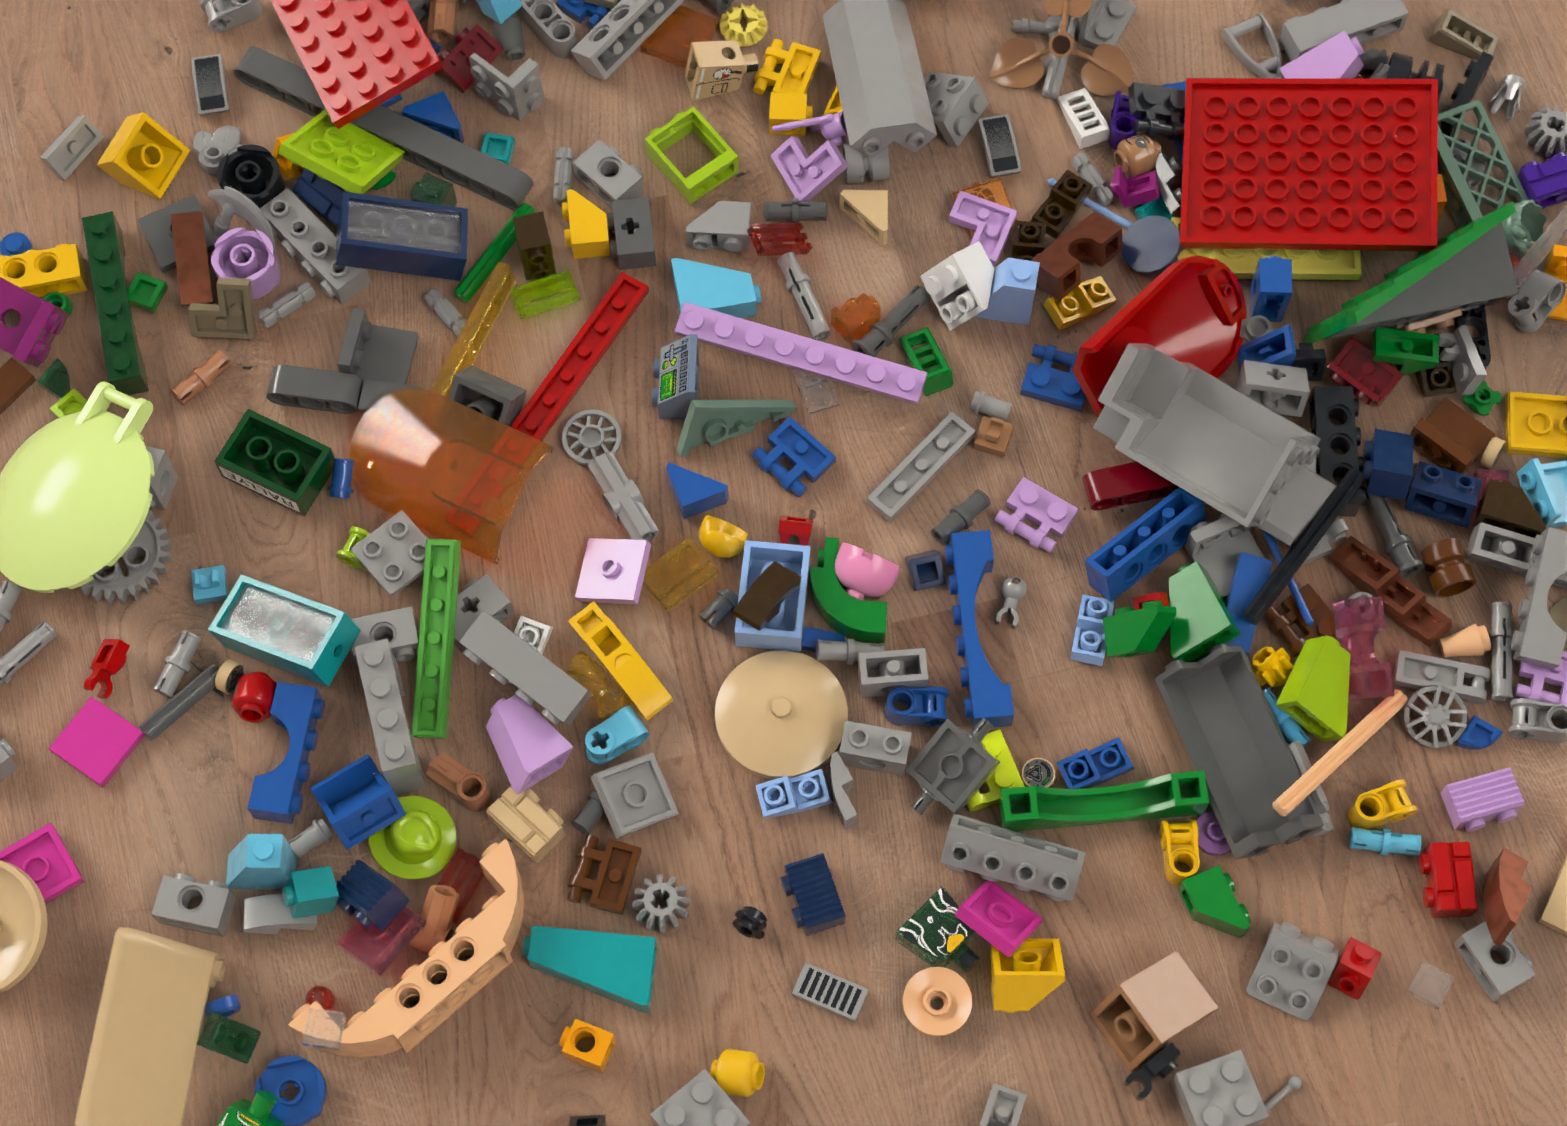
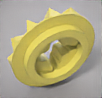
[720,2,767,47]

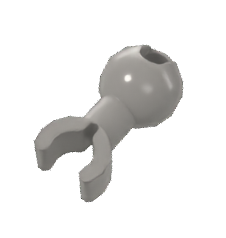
[996,576,1027,629]

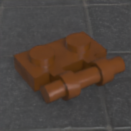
[1265,583,1350,657]
[567,835,642,915]

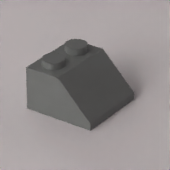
[439,365,527,455]

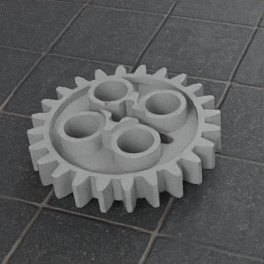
[77,510,173,605]

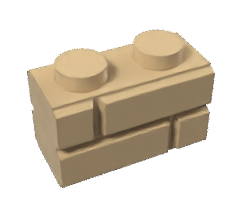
[486,786,565,864]

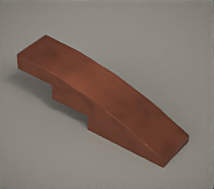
[1328,536,1452,648]

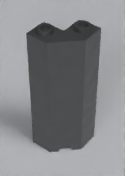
[1155,643,1324,859]

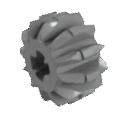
[1525,105,1567,159]
[632,874,691,934]

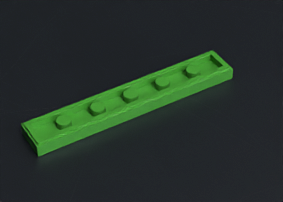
[411,539,461,739]

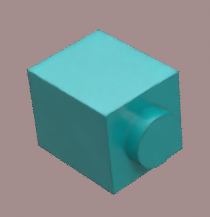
[282,866,339,919]

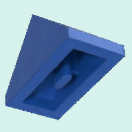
[402,91,464,143]
[1237,325,1296,370]
[666,462,729,519]

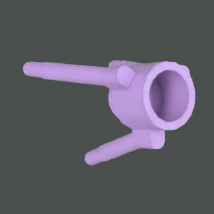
[772,111,848,146]

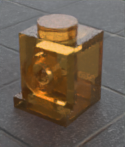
[831,293,881,346]

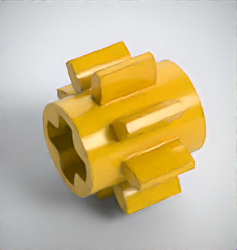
[1251,647,1294,687]

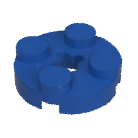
[254,1056,327,1126]

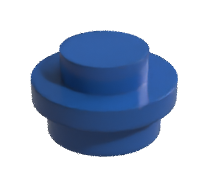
[0,232,32,256]

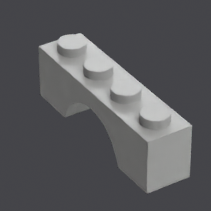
[1510,527,1567,669]

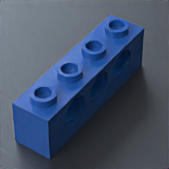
[1084,487,1206,602]

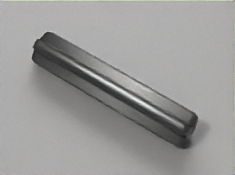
[140,664,219,740]

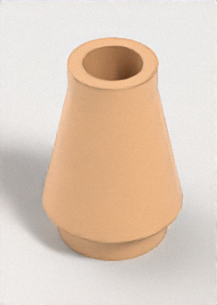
[1439,624,1491,658]

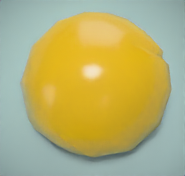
[698,515,747,558]

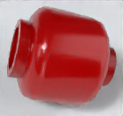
[232,671,277,723]

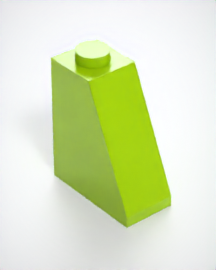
[1276,635,1351,742]

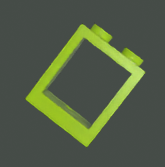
[645,106,739,205]

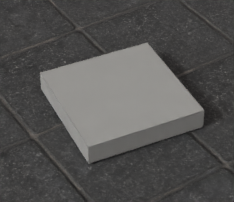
[591,752,679,839]

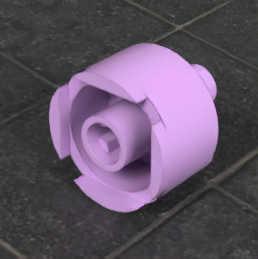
[211,228,281,300]

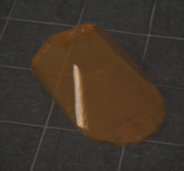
[350,389,554,564]

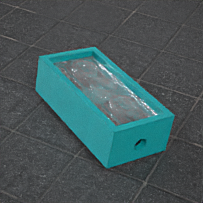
[208,574,361,687]

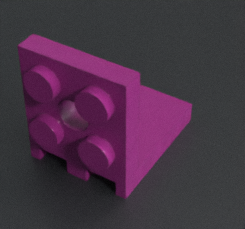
[0,277,68,368]

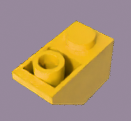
[562,189,611,259]

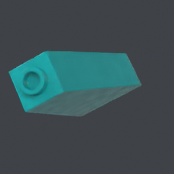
[523,925,657,1013]

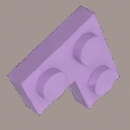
[770,136,848,202]
[948,191,1018,267]

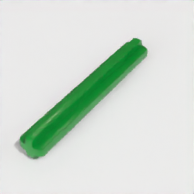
[454,203,536,303]

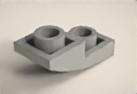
[243,894,317,935]

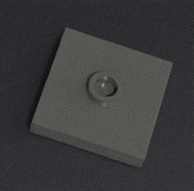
[137,195,217,273]

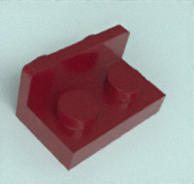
[434,24,504,93]

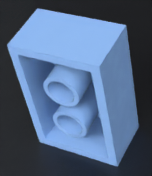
[735,540,811,652]

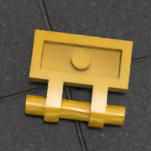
[753,39,821,95]

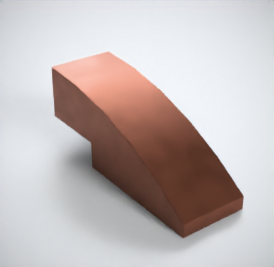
[170,211,213,307]
[1483,847,1533,947]

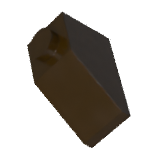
[1473,479,1547,538]

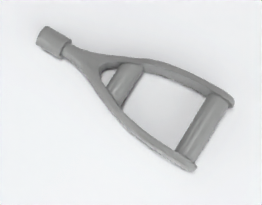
[1222,13,1284,78]

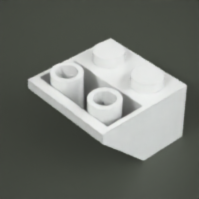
[920,241,994,331]

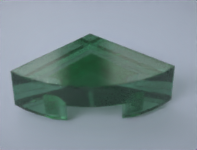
[37,358,70,399]

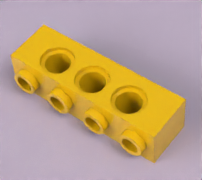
[0,243,88,299]

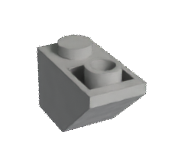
[686,201,751,252]

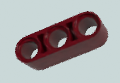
[1082,462,1179,511]

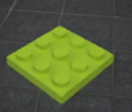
[278,109,405,194]

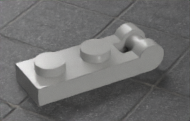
[1393,650,1490,704]

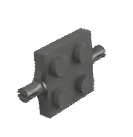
[905,717,1000,815]

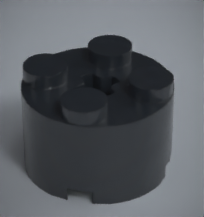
[217,145,286,209]

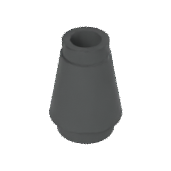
[492,14,525,61]

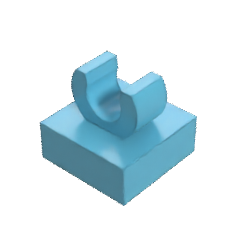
[191,565,228,605]

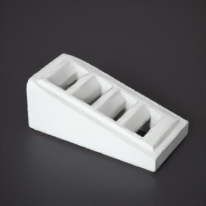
[1057,88,1110,149]

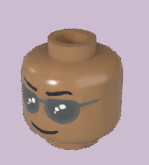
[1114,133,1162,178]

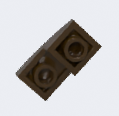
[1031,169,1093,239]
[1012,220,1046,261]
[1415,333,1457,398]
[733,561,801,631]

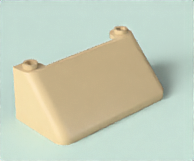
[74,927,225,1126]

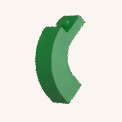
[810,537,887,645]

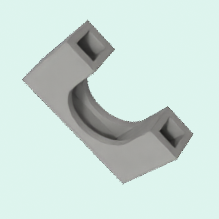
[354,639,426,795]

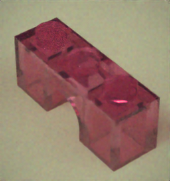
[1332,597,1395,702]

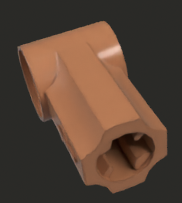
[427,0,459,44]
[425,752,492,811]
[408,884,460,954]

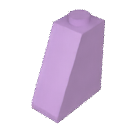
[1280,30,1364,79]
[486,695,573,795]

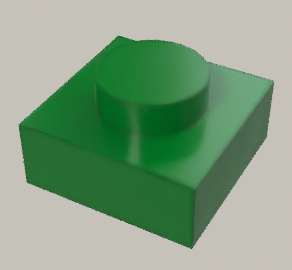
[128,272,168,313]

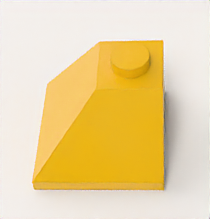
[990,938,1065,1013]

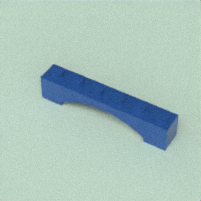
[944,530,1014,729]

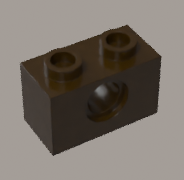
[512,211,556,280]

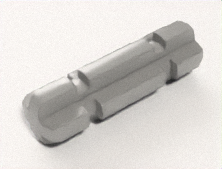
[553,147,573,205]
[1071,152,1115,206]
[258,281,316,327]
[424,288,473,340]

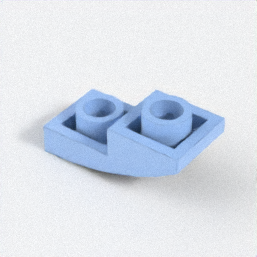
[1070,594,1115,666]
[755,769,833,818]

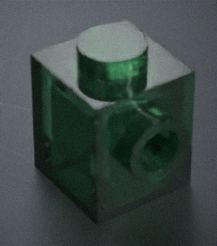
[410,173,457,207]

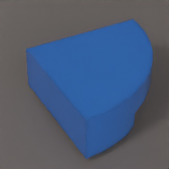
[1456,715,1503,750]

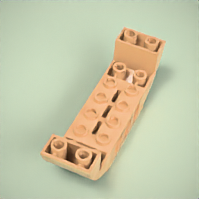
[289,839,524,1058]

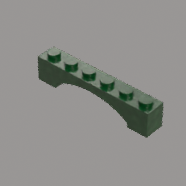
[82,211,149,396]

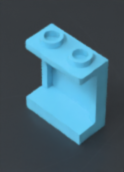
[1516,458,1567,528]

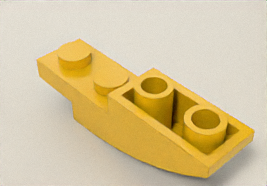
[568,601,674,721]

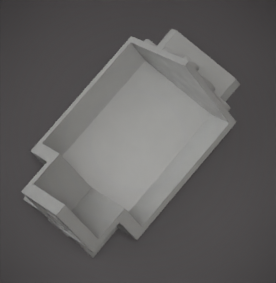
[1093,343,1337,546]

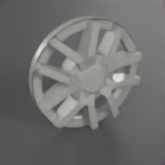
[562,409,622,466]
[1403,685,1467,748]

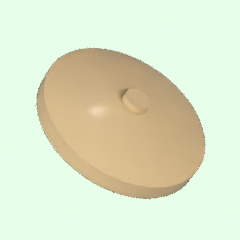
[715,650,848,780]
[0,860,48,993]

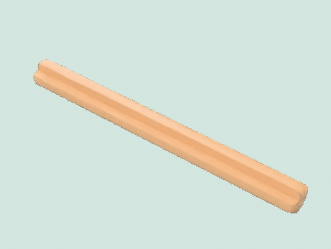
[1273,689,1408,816]

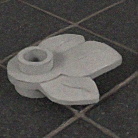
[193,126,244,174]

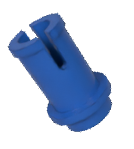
[328,458,355,499]

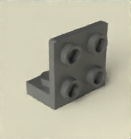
[337,308,419,385]

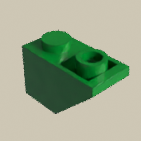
[1103,601,1177,658]
[1178,865,1251,938]

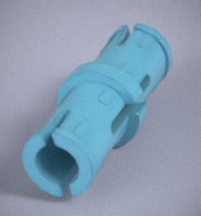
[1349,827,1421,857]

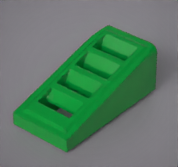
[899,327,954,396]

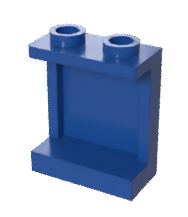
[311,755,407,850]

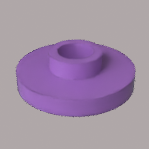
[1197,811,1231,856]

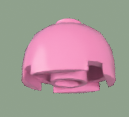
[835,542,901,600]

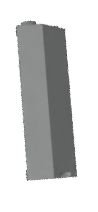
[822,0,937,158]

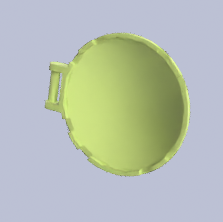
[0,381,155,593]

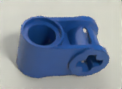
[884,686,949,727]

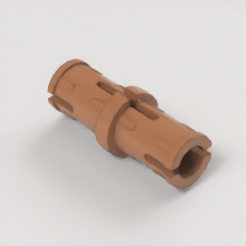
[170,350,232,405]

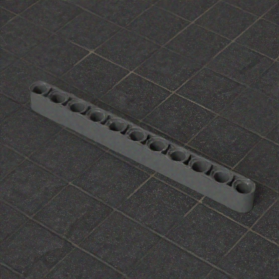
[234,46,534,210]

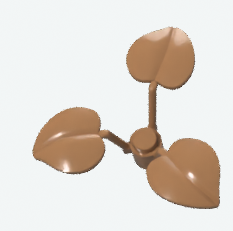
[989,0,1133,96]

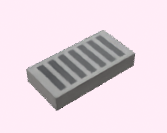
[792,962,869,1023]

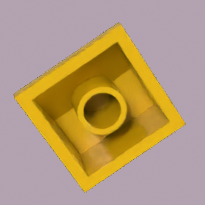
[97,112,191,199]

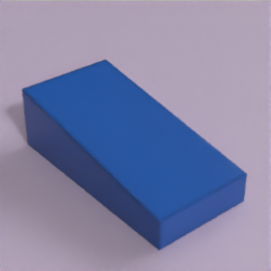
[802,627,845,652]

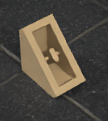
[839,190,888,248]

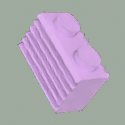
[1440,767,1525,832]

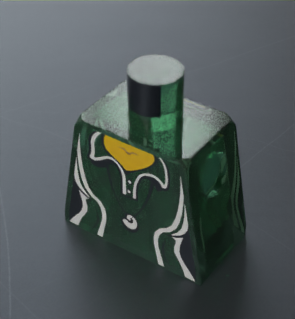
[895,886,980,973]

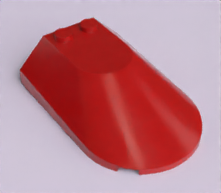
[1072,256,1246,417]

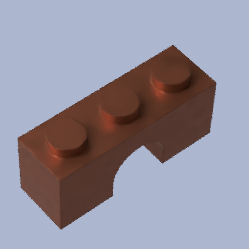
[1031,212,1123,301]

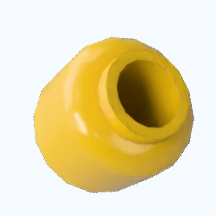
[710,1049,765,1097]

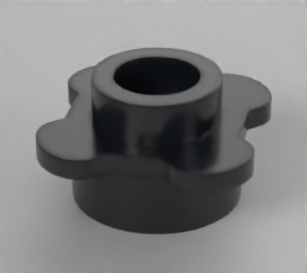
[733,906,767,939]

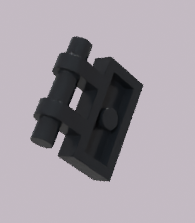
[1128,82,1186,141]

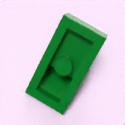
[1372,327,1439,375]

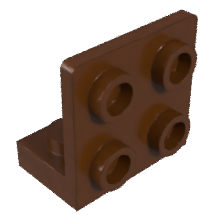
[1410,398,1496,474]

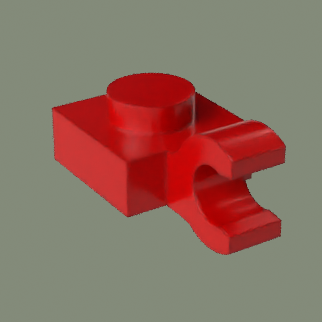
[83,639,130,699]

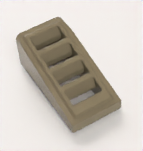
[1429,8,1499,60]

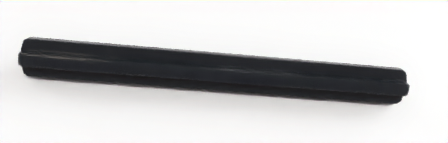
[1242,468,1365,625]

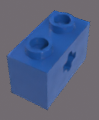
[1250,256,1292,322]

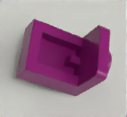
[1110,166,1160,209]

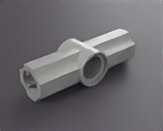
[588,453,659,543]

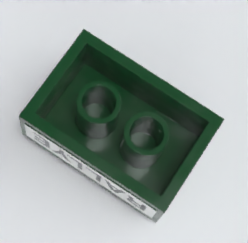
[214,409,335,516]

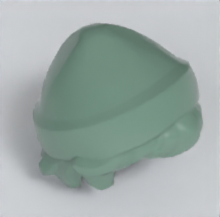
[1502,199,1547,260]

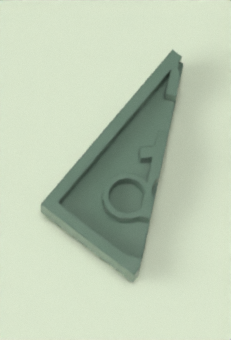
[676,400,796,457]

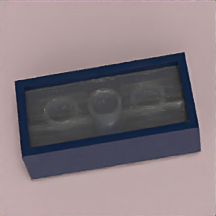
[335,192,468,281]

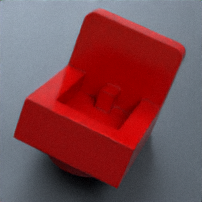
[1328,937,1382,1000]

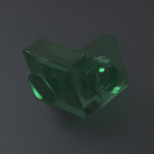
[197,1011,261,1064]

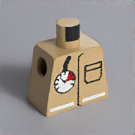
[685,40,758,101]

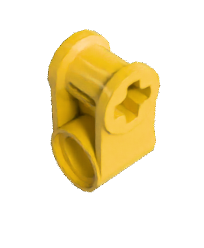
[1348,779,1418,830]
[1160,819,1200,887]

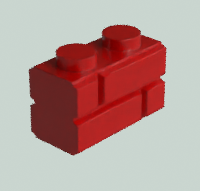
[1419,842,1478,918]

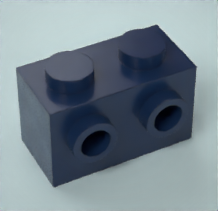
[1404,461,1483,528]

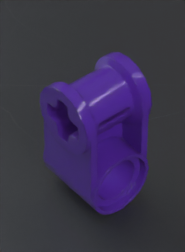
[1108,90,1141,150]

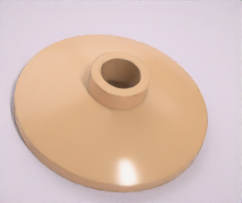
[903,967,972,1036]

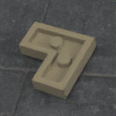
[188,277,257,339]

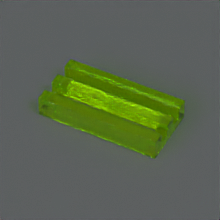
[510,269,580,320]

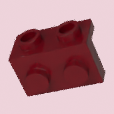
[1327,337,1404,406]

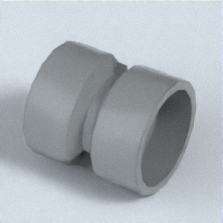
[843,143,890,184]

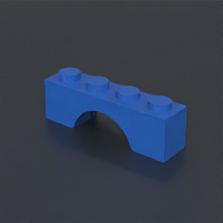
[247,682,325,824]

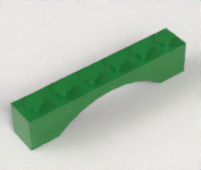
[998,770,1209,832]

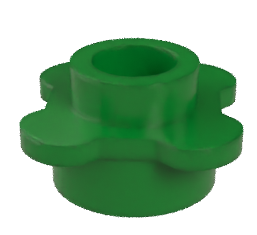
[1463,381,1502,416]

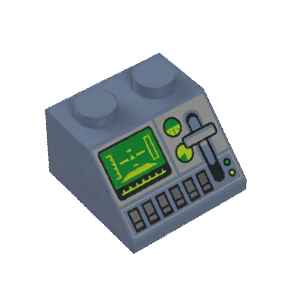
[652,334,700,419]

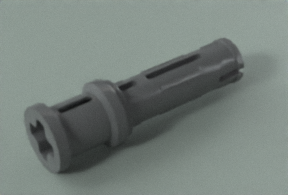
[852,285,931,357]
[1365,487,1425,579]

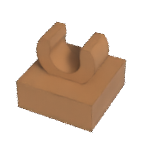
[973,416,1014,458]

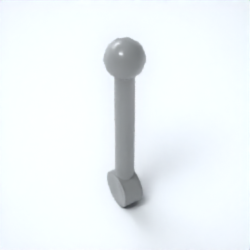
[1264,1076,1302,1112]

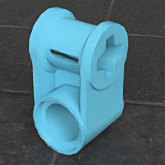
[585,706,650,765]

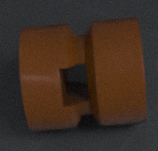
[1421,538,1476,597]

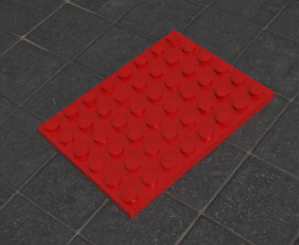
[1180,78,1438,251]

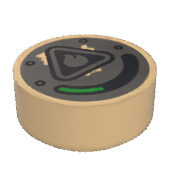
[1480,437,1506,470]
[215,659,245,694]
[1021,757,1055,788]

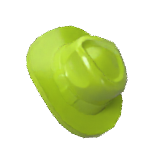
[368,795,456,880]

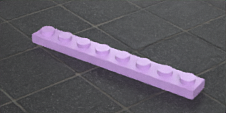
[675,302,927,405]

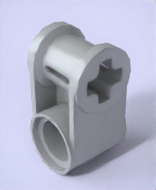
[200,0,262,33]
[1508,270,1567,333]
[1508,698,1567,743]

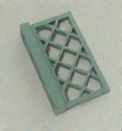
[1437,99,1529,228]

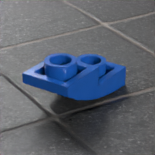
[1057,737,1134,789]

